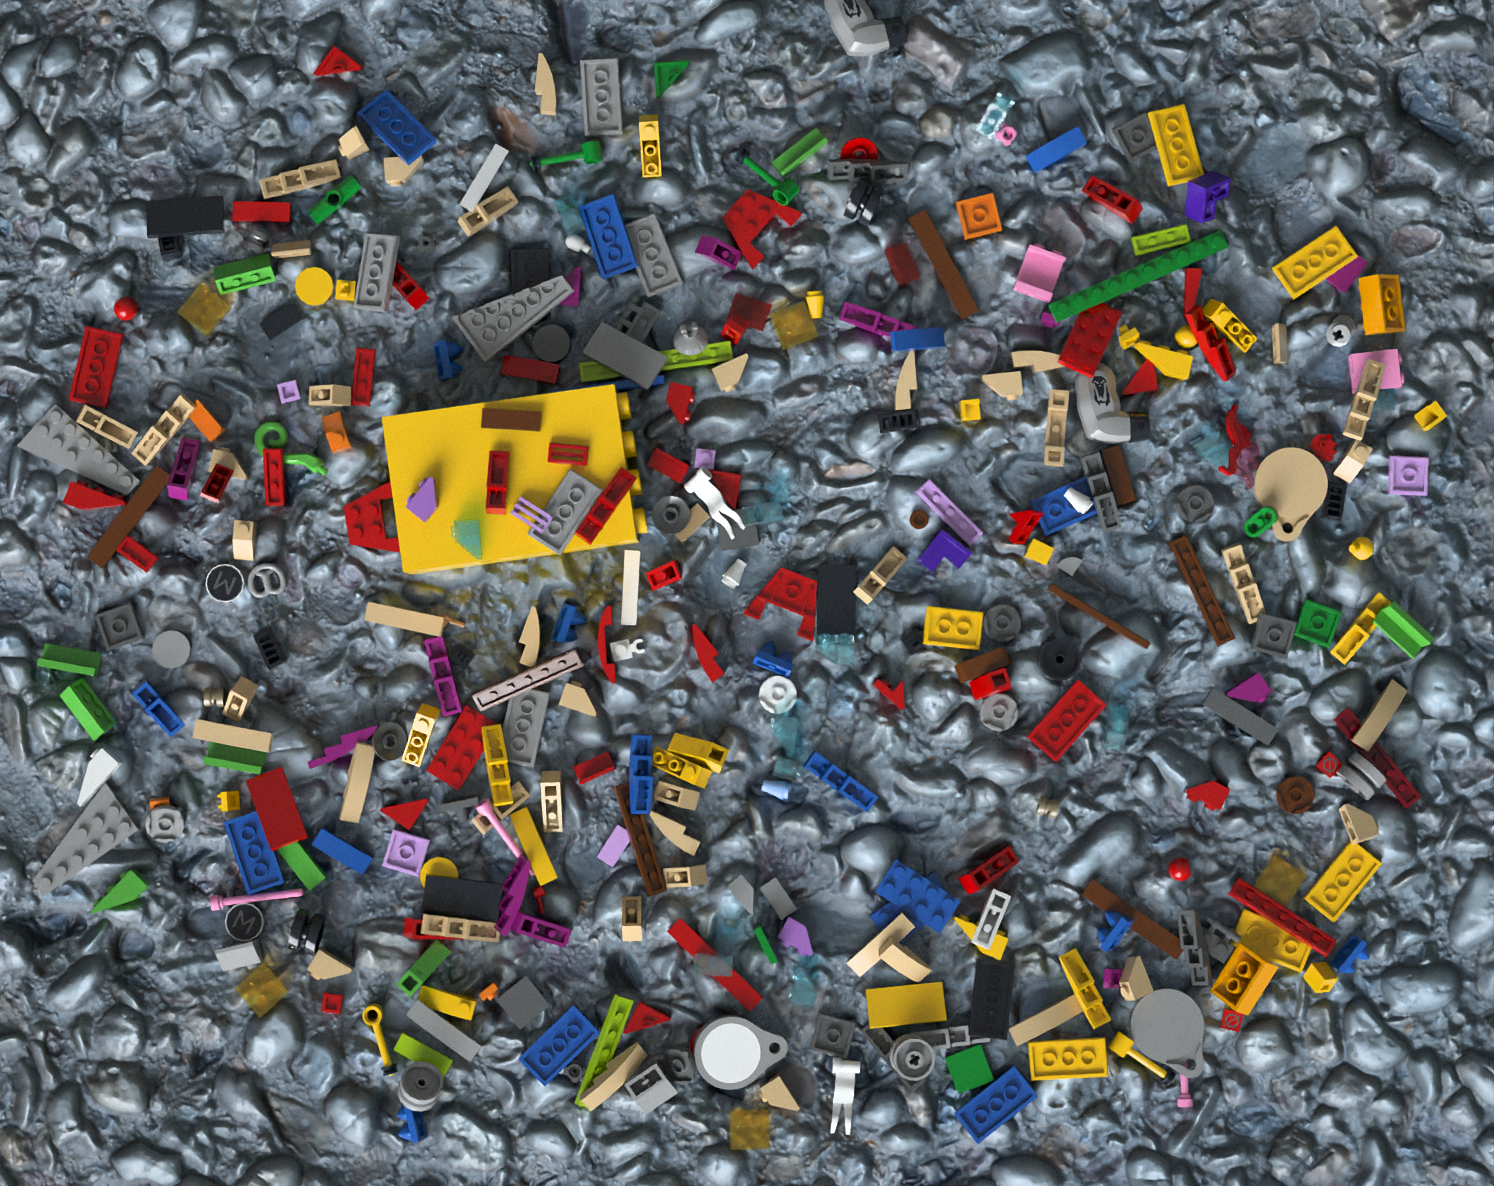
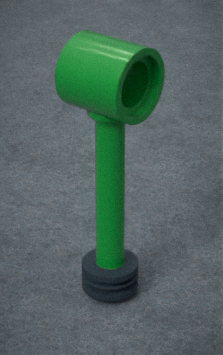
[530,141,603,171]
[734,148,799,206]

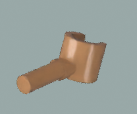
[439,614,465,628]

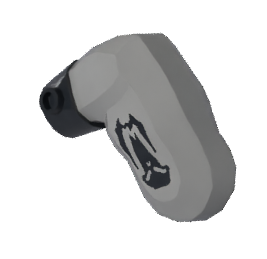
[824,0,908,57]
[1075,363,1150,444]

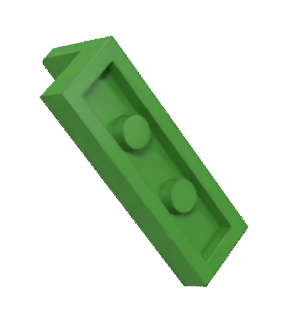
[771,128,828,178]
[214,253,276,295]
[1373,601,1434,658]
[37,643,102,676]
[60,678,117,741]
[203,741,267,774]
[277,841,328,890]

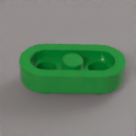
[1244,506,1279,537]

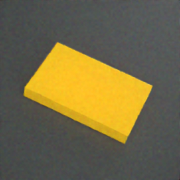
[922,606,984,650]

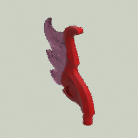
[1218,404,1260,490]

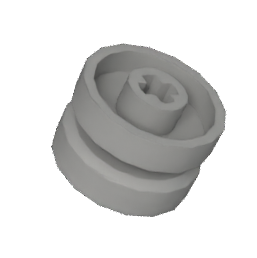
[1336,752,1387,800]
[889,1034,935,1081]
[398,1061,443,1111]

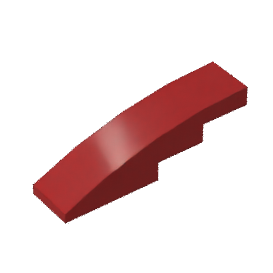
[1185,305,1236,382]
[575,467,637,545]

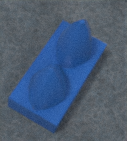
[433,340,463,381]
[551,603,587,644]
[753,640,793,678]
[1097,911,1135,952]
[1329,934,1369,974]
[397,1105,428,1143]

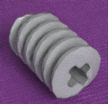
[1326,315,1356,347]

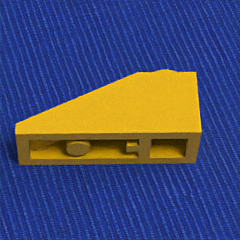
[418,985,478,1020]

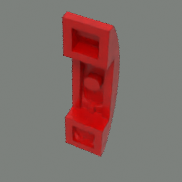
[598,606,616,683]

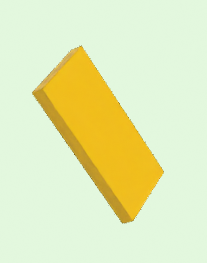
[1148,104,1204,187]
[1272,226,1358,300]
[1303,840,1382,923]
[1229,908,1311,973]
[866,982,947,1029]
[1028,1037,1109,1081]

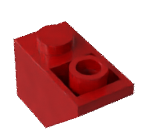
[666,382,696,426]
[969,668,1012,701]
[1183,780,1231,811]

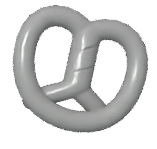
[248,563,286,598]

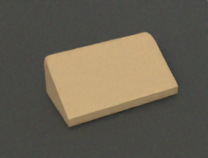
[271,240,312,259]
[1272,323,1288,364]
[674,503,710,543]

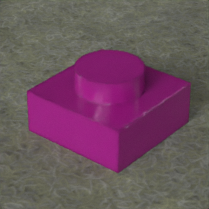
[1039,312,1060,328]
[1103,968,1123,989]

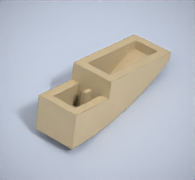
[535,53,557,116]
[457,186,518,237]
[895,350,917,411]
[1010,351,1066,373]
[75,404,138,449]
[854,546,908,605]
[519,606,541,667]
[471,781,530,835]
[649,810,701,856]
[878,937,932,983]

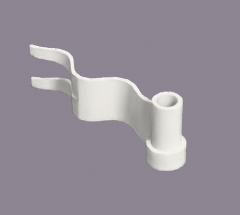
[684,466,746,539]
[830,1057,860,1135]

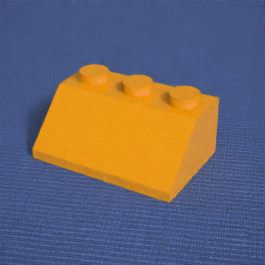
[1358,274,1406,335]
[1210,943,1278,1016]

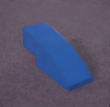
[1025,126,1087,173]
[890,327,945,351]
[131,678,185,737]
[312,828,373,874]

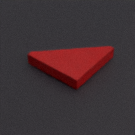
[313,45,363,76]
[1122,359,1158,395]
[708,469,741,510]
[380,799,429,830]
[623,1001,671,1034]

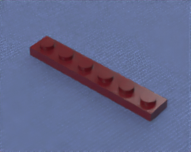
[1332,707,1421,809]

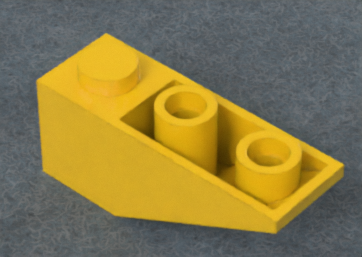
[639,114,662,177]
[1202,298,1257,353]
[1133,340,1193,380]
[402,703,441,767]
[667,733,729,774]
[652,746,712,789]
[953,914,1009,960]

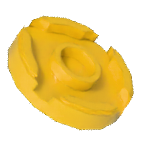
[295,267,334,306]
[420,857,459,888]

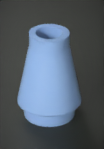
[762,780,792,800]

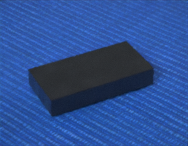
[259,303,302,341]

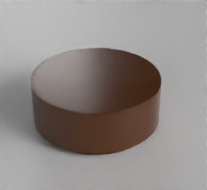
[909,510,929,529]

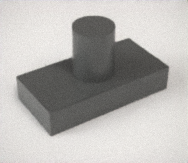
[440,793,480,822]

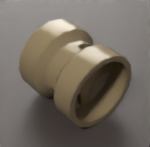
[204,687,226,707]
[1036,796,1060,818]

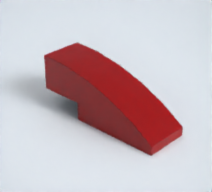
[485,450,509,515]
[692,624,725,683]

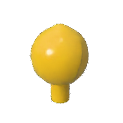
[1174,325,1197,349]
[1349,537,1374,560]

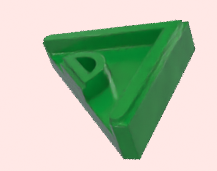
[654,60,689,99]

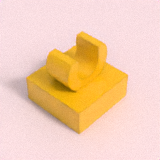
[335,280,357,301]
[1119,324,1140,350]
[217,791,240,811]

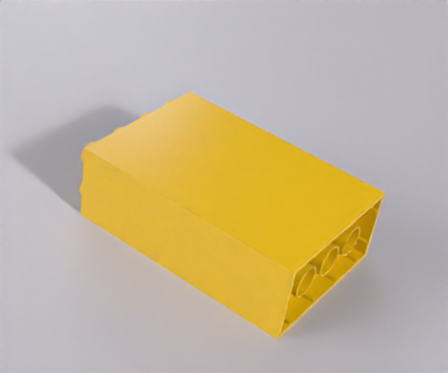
[382,384,648,575]

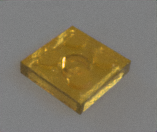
[177,283,232,337]
[769,301,818,351]
[1253,854,1307,907]
[235,963,289,1017]
[729,1109,769,1150]

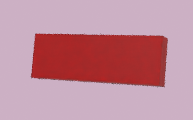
[232,201,291,222]
[351,348,376,407]
[263,448,286,506]

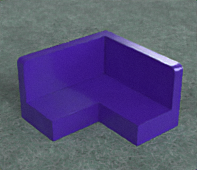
[1185,171,1231,223]
[917,530,972,572]

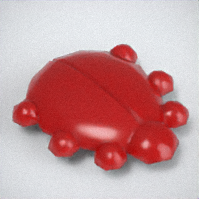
[1309,434,1337,461]

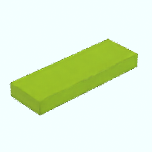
[1131,224,1191,256]
[393,1032,453,1078]

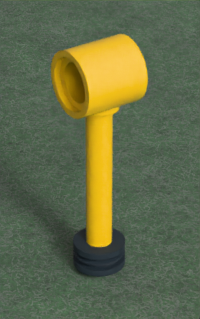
[362,1003,398,1076]
[1108,1031,1176,1086]

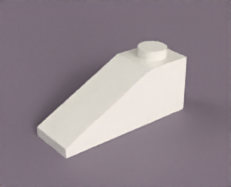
[77,748,122,806]
[971,889,1011,950]

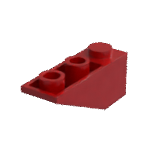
[63,480,128,511]

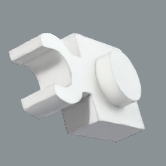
[610,639,645,662]

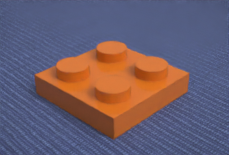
[955,193,1002,240]

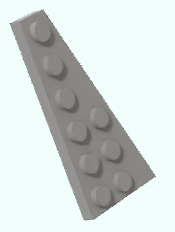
[452,275,575,363]
[17,404,141,496]
[33,782,140,896]

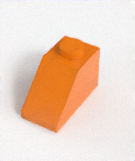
[322,411,353,454]

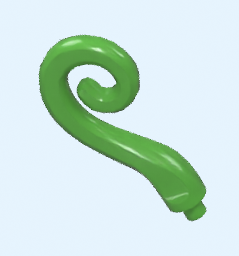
[254,421,329,476]

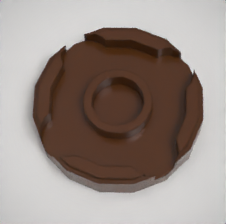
[1276,776,1315,814]

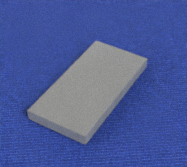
[580,58,623,137]
[625,213,683,298]
[353,233,400,312]
[582,322,668,390]
[528,469,603,556]
[502,689,550,768]

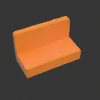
[189,399,225,442]

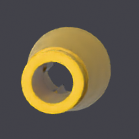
[806,290,824,318]

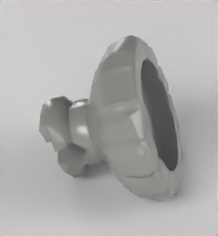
[673,322,709,356]

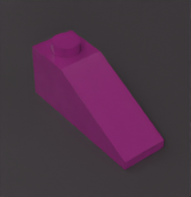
[167,438,201,501]
[511,911,572,948]

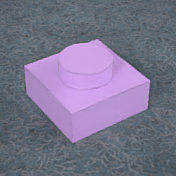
[277,380,301,404]
[695,448,716,470]

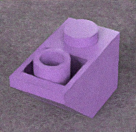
[406,476,438,523]
[777,916,813,957]

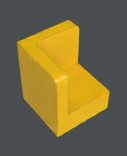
[959,399,981,422]
[1414,401,1447,431]
[1023,539,1054,565]
[1303,962,1338,993]

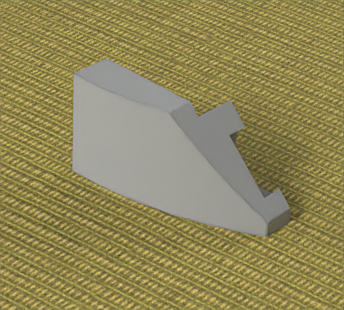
[727,874,756,916]

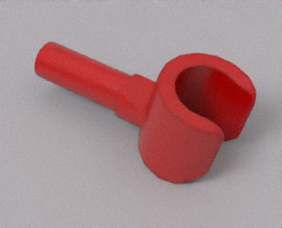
[533,885,546,914]

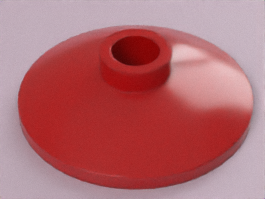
[840,137,878,159]

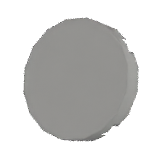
[152,630,191,669]
[980,693,1018,731]
[145,805,185,843]

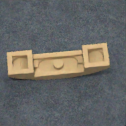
[1044,389,1069,467]

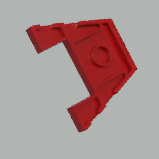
[722,189,802,270]
[344,482,400,553]
[743,567,817,642]

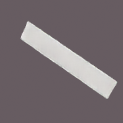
[459,144,509,212]
[621,550,640,625]

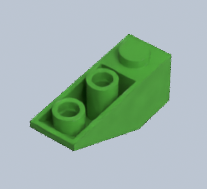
[90,869,151,914]
[396,939,451,997]

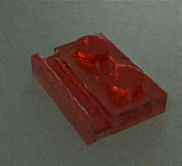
[727,293,772,332]

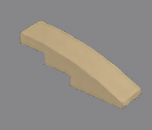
[259,159,341,199]
[1342,359,1386,441]
[131,394,197,466]
[1221,543,1266,624]
[364,602,445,637]
[1351,679,1407,752]
[192,719,273,753]
[339,742,375,823]
[847,912,915,977]
[421,914,500,942]
[1008,994,1083,1046]
[579,1042,648,1111]

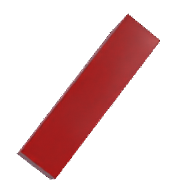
[1184,268,1202,317]

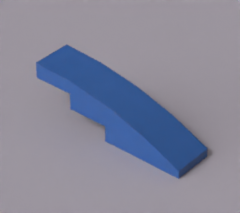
[629,734,654,814]
[803,750,878,813]

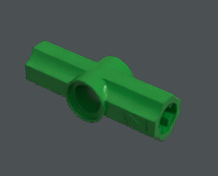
[307,175,362,225]

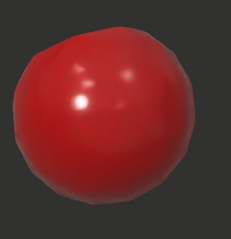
[114,296,138,321]
[1168,857,1191,881]

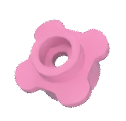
[995,123,1017,146]

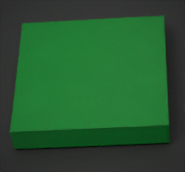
[1294,599,1342,648]
[754,924,778,964]
[944,1044,994,1094]

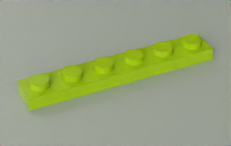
[574,994,634,1108]

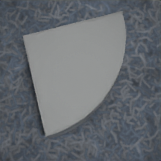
[1056,557,1083,577]

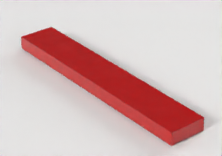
[1228,877,1337,957]
[667,917,763,1012]

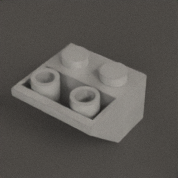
[624,1060,678,1114]

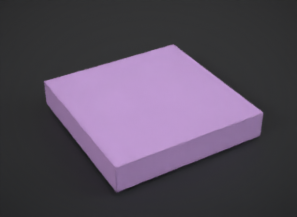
[1388,456,1429,496]
[382,829,430,877]

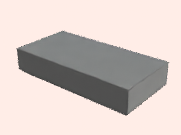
[760,877,797,920]

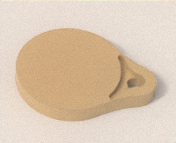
[1253,447,1328,542]

